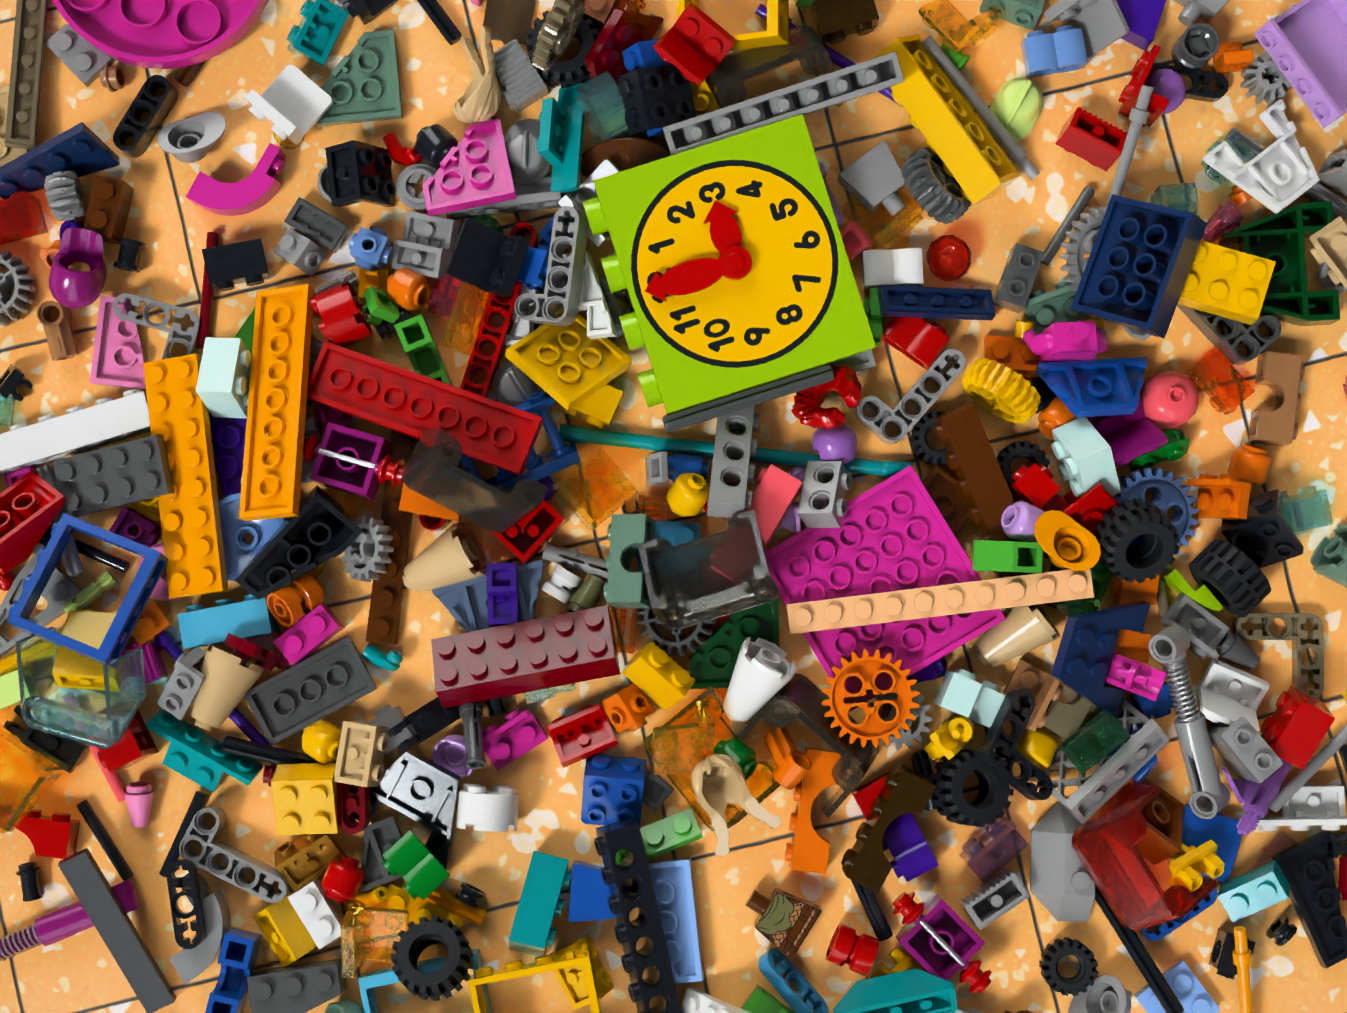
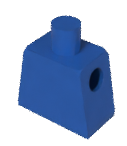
[568,860,631,922]

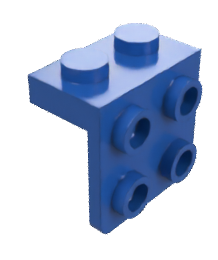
[581,754,647,826]

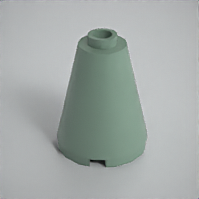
[1310,524,1347,588]

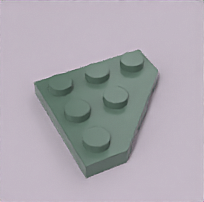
[315,30,403,127]

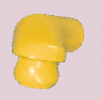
[346,886,389,915]

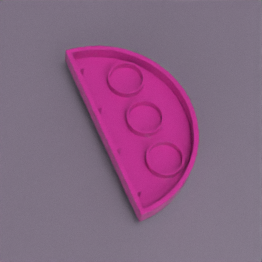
[52,0,269,69]

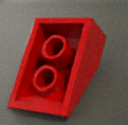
[0,471,66,575]

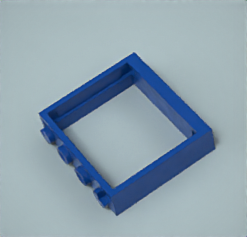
[7,513,168,669]

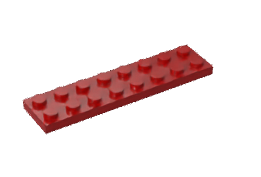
[307,341,544,476]

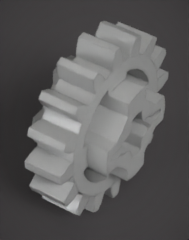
[341,516,394,582]
[869,687,932,750]

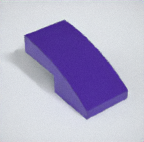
[486,563,519,627]

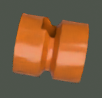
[266,573,325,627]

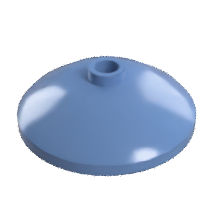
[219,493,285,582]

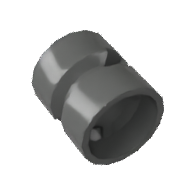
[1171,23,1220,70]

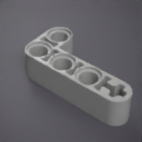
[514,206,589,326]
[855,349,966,445]
[179,805,292,903]

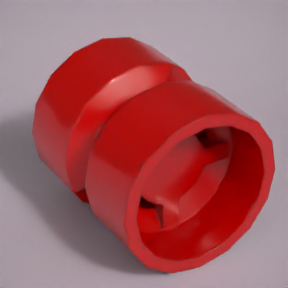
[825,923,880,976]

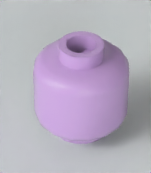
[1001,501,1044,542]

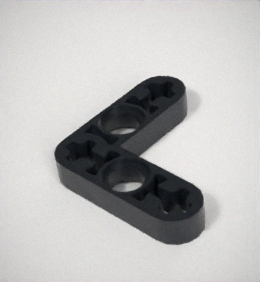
[980,689,1053,801]

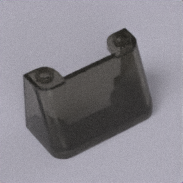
[403,428,549,533]
[638,509,780,630]

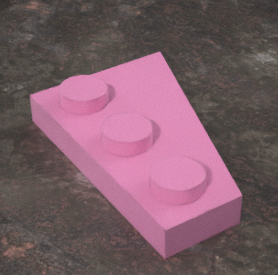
[90,295,146,390]

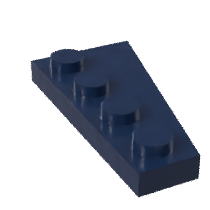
[0,122,120,201]

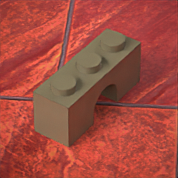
[1043,661,1112,742]

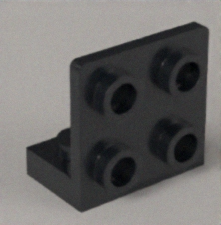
[325,140,395,207]
[445,218,531,297]

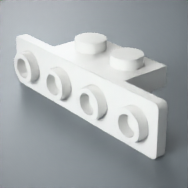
[1257,785,1347,831]

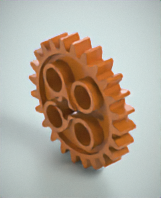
[821,649,920,748]

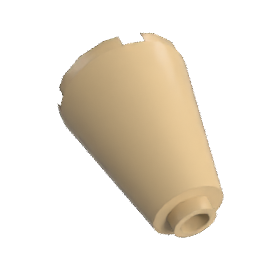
[402,522,487,593]
[974,605,1061,667]
[191,644,264,732]

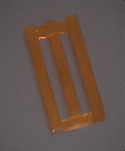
[609,604,638,654]

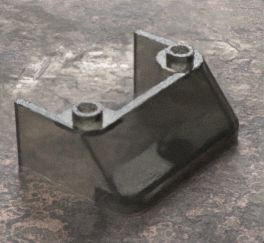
[708,25,844,109]
[737,673,879,818]

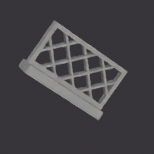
[1042,698,1170,825]

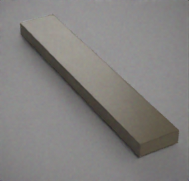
[4,0,48,150]

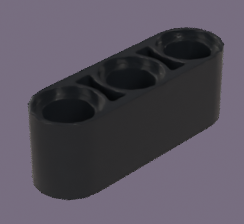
[113,75,178,158]

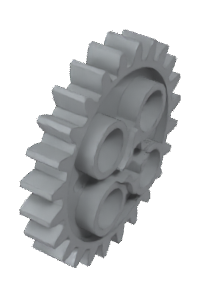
[1059,206,1107,292]

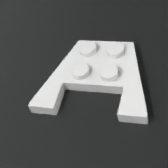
[1202,99,1320,214]
[505,251,616,347]

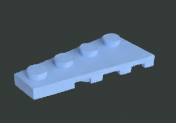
[648,858,704,983]

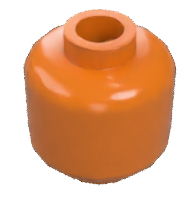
[385,268,431,311]
[1038,397,1080,440]
[1228,443,1272,489]

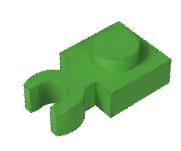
[863,288,882,345]

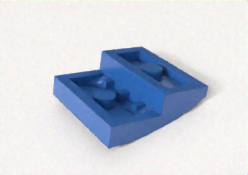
[1167,803,1242,883]

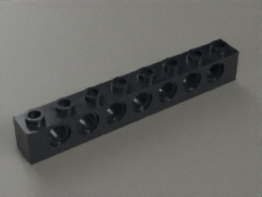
[594,818,682,1013]

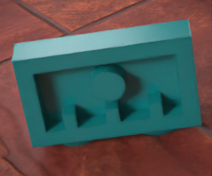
[286,0,349,66]

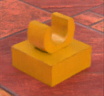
[358,269,390,300]

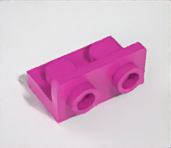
[482,707,548,771]

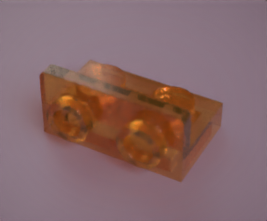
[1187,347,1255,415]

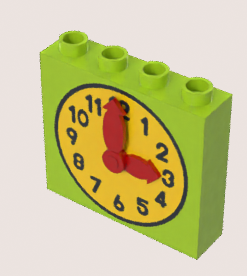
[582,114,876,414]

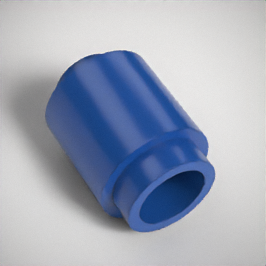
[668,453,708,483]

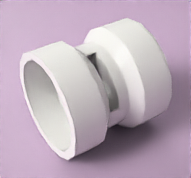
[541,564,582,604]

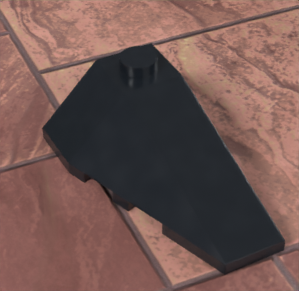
[235,485,362,600]

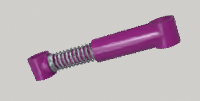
[0,879,142,962]

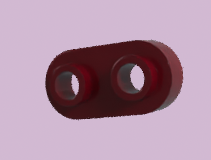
[337,782,370,834]

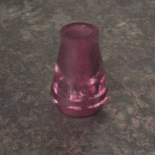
[1202,201,1244,243]

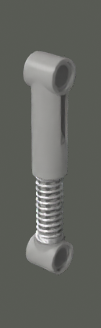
[1148,625,1230,819]

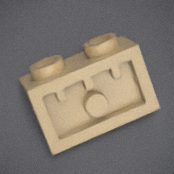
[1309,216,1347,290]
[333,721,389,787]

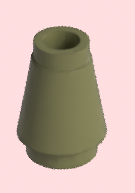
[567,574,605,612]

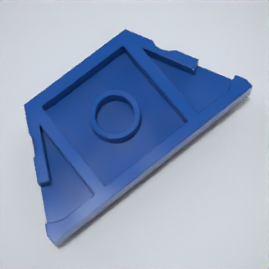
[1036,357,1148,418]

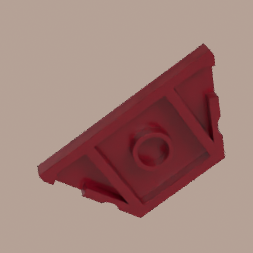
[585,9,664,114]

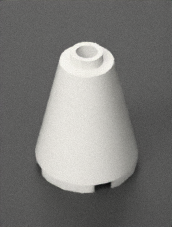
[723,637,797,722]

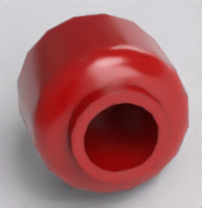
[321,855,365,903]

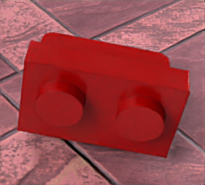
[1118,44,1169,127]

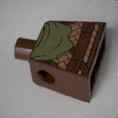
[745,888,822,960]

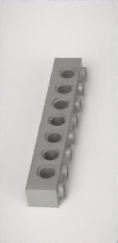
[663,52,904,156]

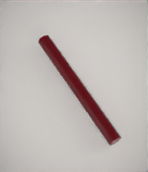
[197,232,219,349]

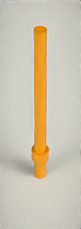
[1232,926,1253,1013]

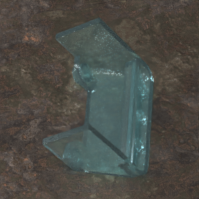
[16,627,146,749]

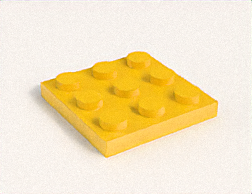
[505,313,632,411]

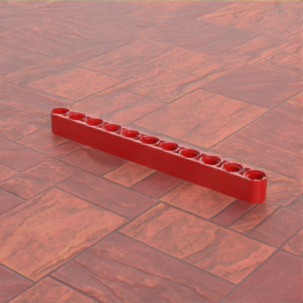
[419,222,539,532]

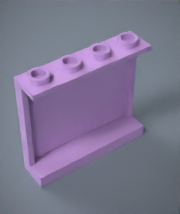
[1254,0,1347,129]

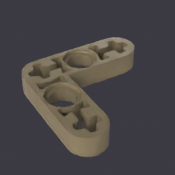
[1232,613,1324,699]

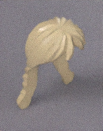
[452,25,501,124]
[691,754,782,857]

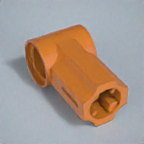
[764,726,812,789]

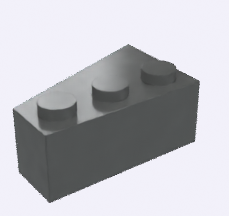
[247,958,347,1013]

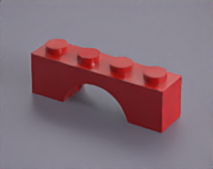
[0,805,80,859]

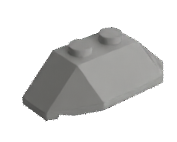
[1030,801,1096,922]

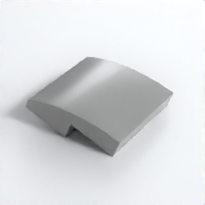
[391,211,461,279]

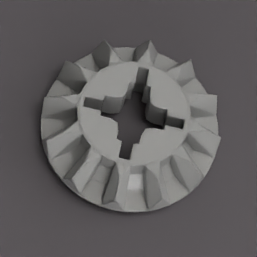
[396,164,437,210]

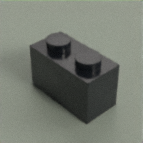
[201,238,269,292]

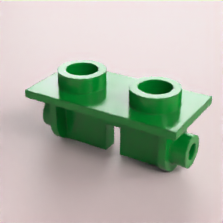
[1130,428,1190,471]

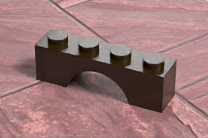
[841,763,937,893]

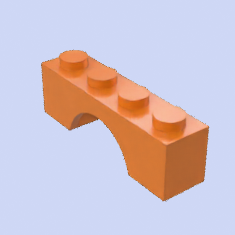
[784,747,843,874]

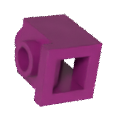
[109,507,161,548]

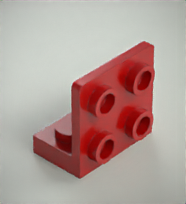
[653,2,737,85]

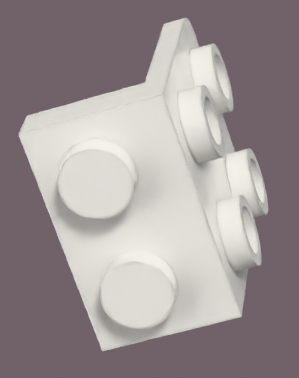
[245,64,333,145]
[1197,659,1270,733]

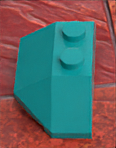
[833,968,958,1013]

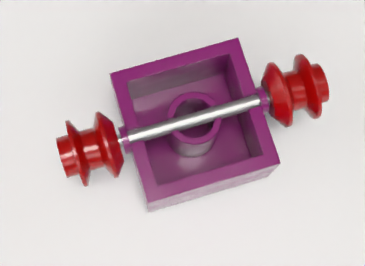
[303,422,408,501]
[892,892,992,993]

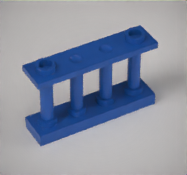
[443,391,581,508]

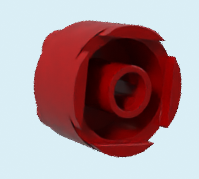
[309,281,372,348]

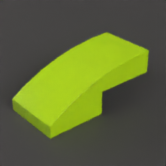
[1160,568,1223,611]

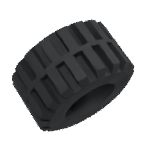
[526,10,599,88]
[1094,499,1180,583]
[1189,539,1271,618]
[930,749,1014,827]
[391,916,474,1001]

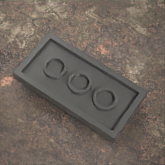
[52,434,174,518]
[245,636,378,746]

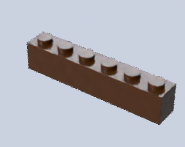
[933,404,1043,578]

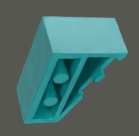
[509,851,572,956]

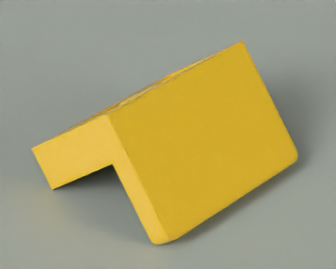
[252,892,317,968]

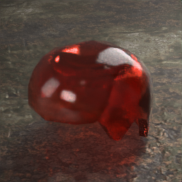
[926,235,972,281]

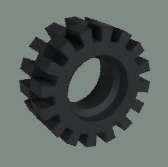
[910,411,947,466]
[996,441,1050,495]
[1039,937,1098,996]

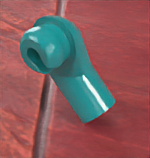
[361,644,403,671]

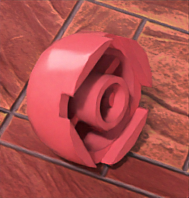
[1139,370,1199,430]

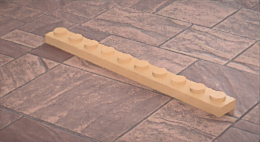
[786,569,1094,634]

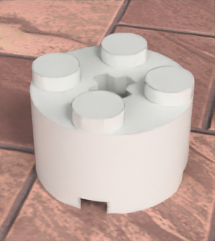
[456,784,519,832]

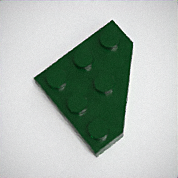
[689,596,779,689]

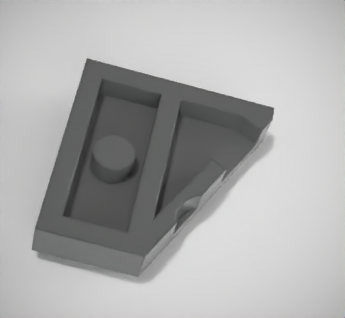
[359,815,402,893]

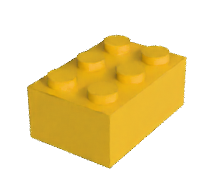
[1178,241,1276,325]

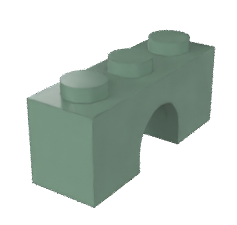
[604,514,655,609]

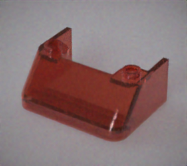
[1072,782,1218,930]

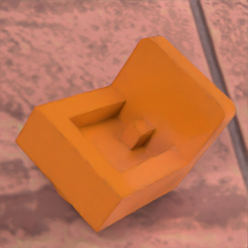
[132,598,171,646]

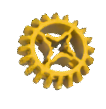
[962,358,1041,424]

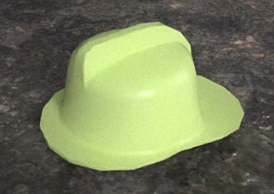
[986,78,1044,143]

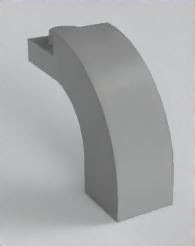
[169,873,230,984]

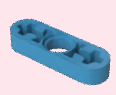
[758,948,828,1013]

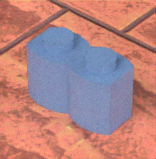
[1021,25,1088,78]

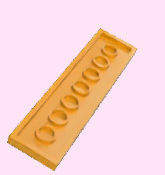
[239,284,315,521]
[143,353,229,599]

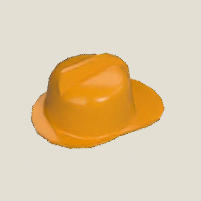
[1034,510,1101,571]

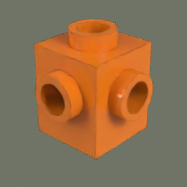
[601,683,655,733]

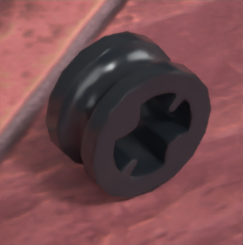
[455,882,486,908]
[1266,916,1297,946]

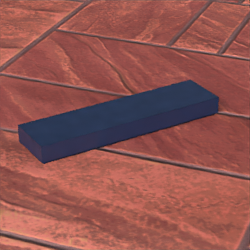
[877,285,996,321]

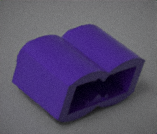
[882,813,939,882]

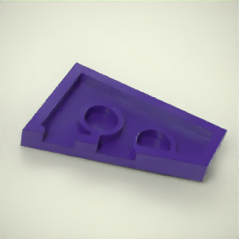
[208,410,247,497]

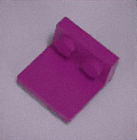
[1086,395,1168,467]

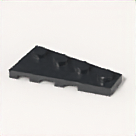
[1271,831,1347,968]

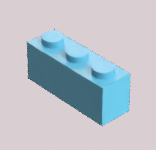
[177,594,278,649]

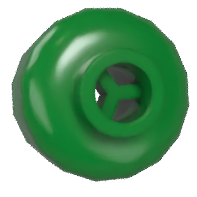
[712,738,757,780]

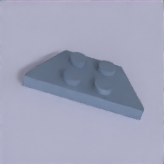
[432,559,544,632]

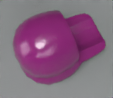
[49,228,107,309]

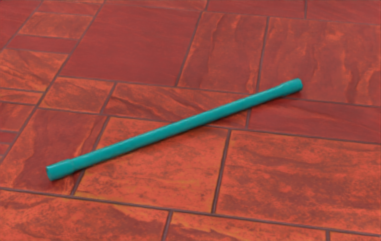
[559,424,913,478]

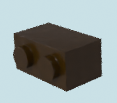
[811,0,879,44]

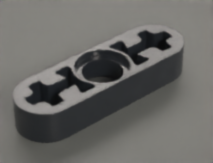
[1148,63,1229,102]
[166,859,206,949]

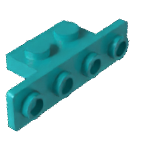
[537,83,587,193]
[146,709,263,793]

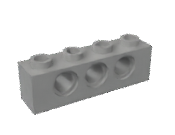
[707,405,760,520]

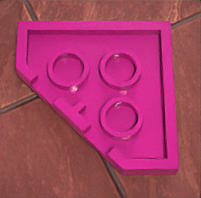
[422,118,516,216]

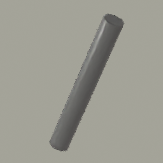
[1041,186,1095,266]

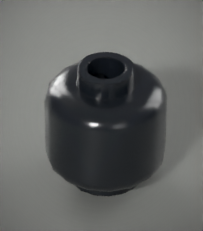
[415,124,458,168]

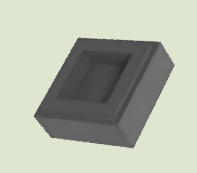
[643,769,675,812]

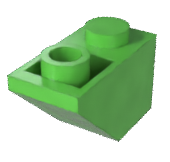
[972,540,1043,573]

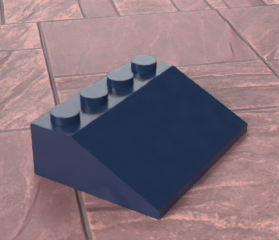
[1071,194,1207,339]

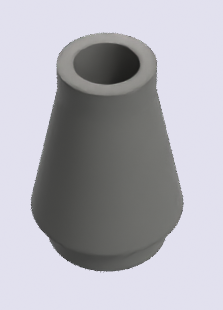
[1215,630,1260,670]

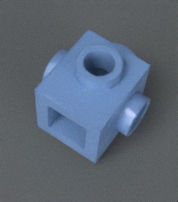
[349,226,394,271]

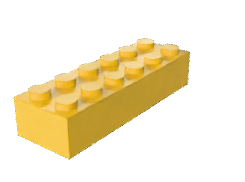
[873,34,1020,205]

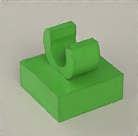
[363,286,400,326]

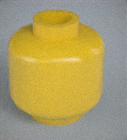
[667,473,710,517]
[302,721,341,765]
[1016,727,1058,770]

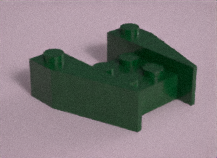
[1219,201,1340,326]

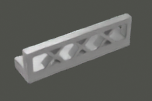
[444,177,562,220]

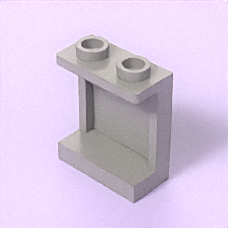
[1207,717,1283,784]

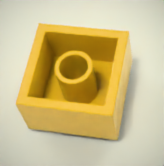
[271,763,340,835]

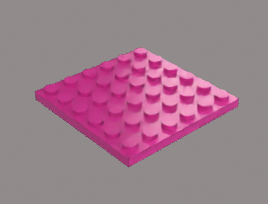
[759,465,1006,712]

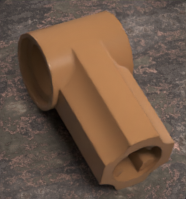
[37,300,79,361]

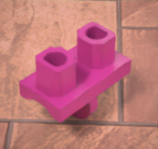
[1105,653,1167,702]

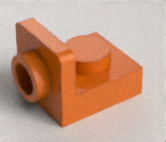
[1213,41,1254,74]

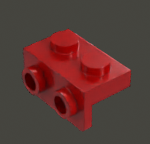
[546,703,618,768]

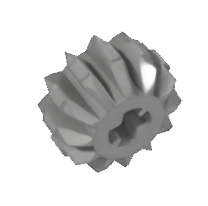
[1240,53,1291,105]
[44,170,87,221]

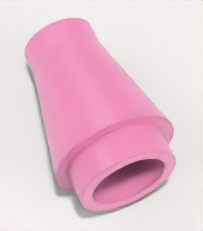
[124,781,155,828]

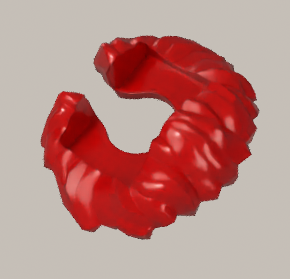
[791,364,861,430]

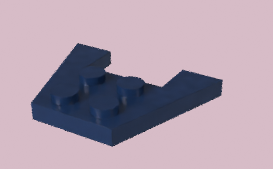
[1051,601,1150,719]

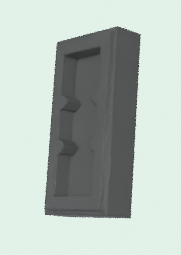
[284,197,351,253]

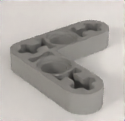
[113,293,199,359]

